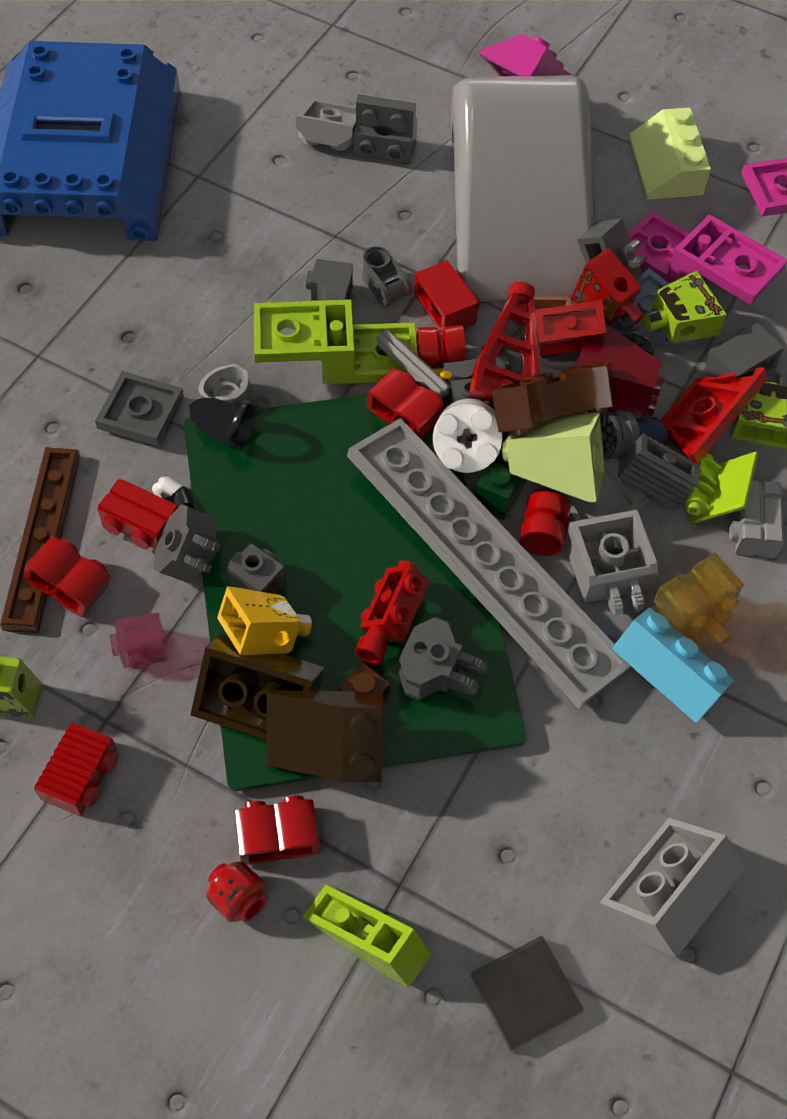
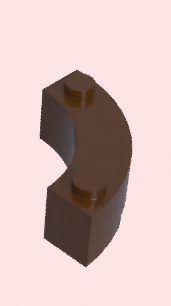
[492,361,616,436]

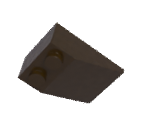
[267,690,383,782]

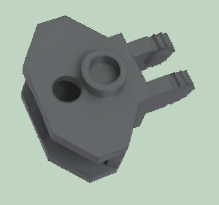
[154,504,221,583]
[399,617,488,700]

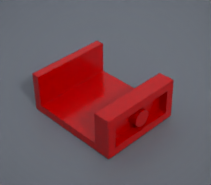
[535,300,606,357]

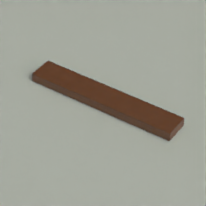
[0,447,81,633]

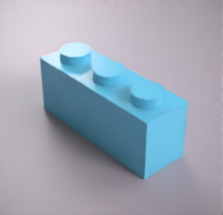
[612,607,735,723]

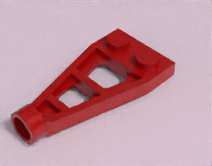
[469,282,540,404]

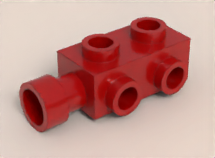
[354,560,430,665]

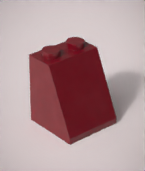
[576,324,664,418]

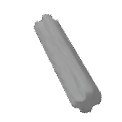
[377,329,450,399]

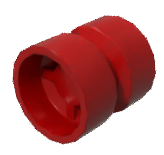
[416,325,466,369]
[519,491,571,556]

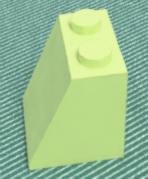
[502,413,606,502]

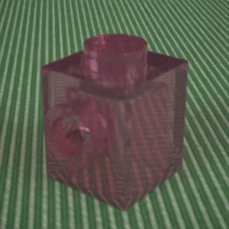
[110,613,167,669]

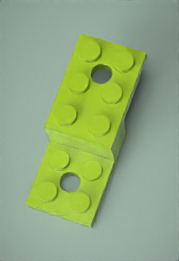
[254,300,418,384]

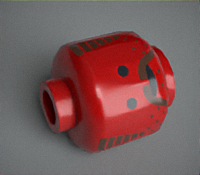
[206,861,266,922]

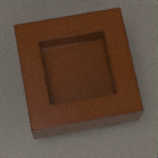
[338,662,390,697]

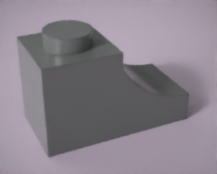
[306,259,353,301]

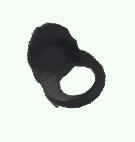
[189,397,261,449]

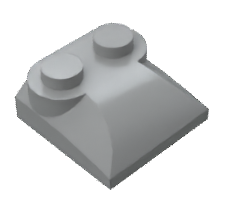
[296,99,356,151]

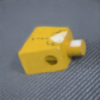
[217,586,312,655]

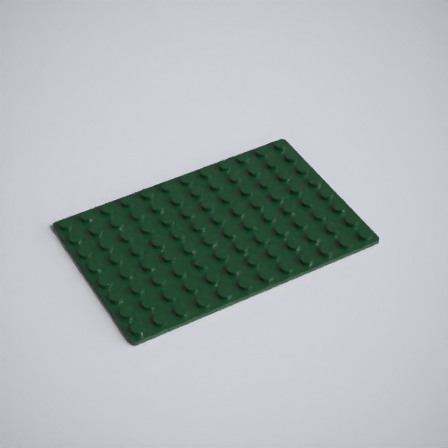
[184,394,527,792]

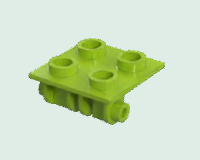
[685,451,758,524]

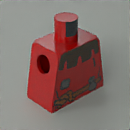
[571,248,644,328]

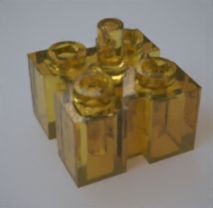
[651,553,744,645]

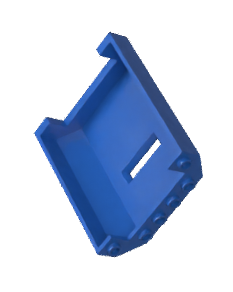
[0,41,180,241]

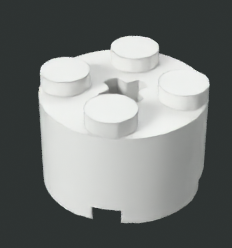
[433,399,503,473]

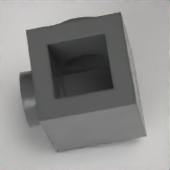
[228,543,286,594]

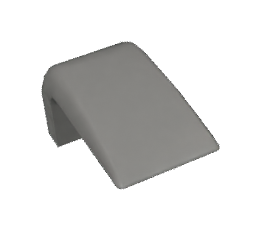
[451,75,594,302]

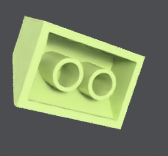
[629,107,711,200]

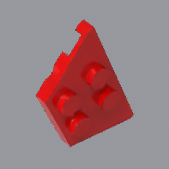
[660,368,769,464]

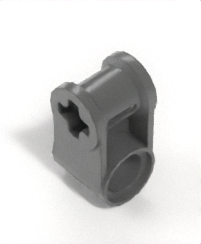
[362,246,413,307]

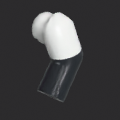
[152,476,194,509]

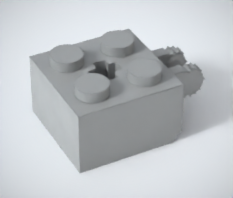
[565,510,658,616]

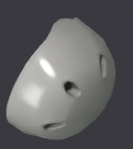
[198,364,251,407]

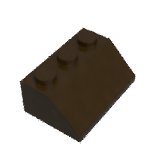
[190,634,325,741]

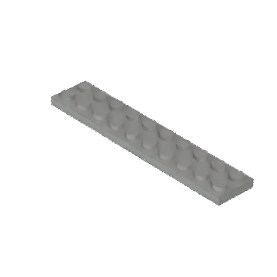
[347,418,631,709]

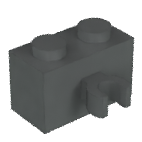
[577,218,647,280]

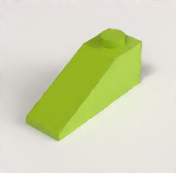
[302,884,432,988]

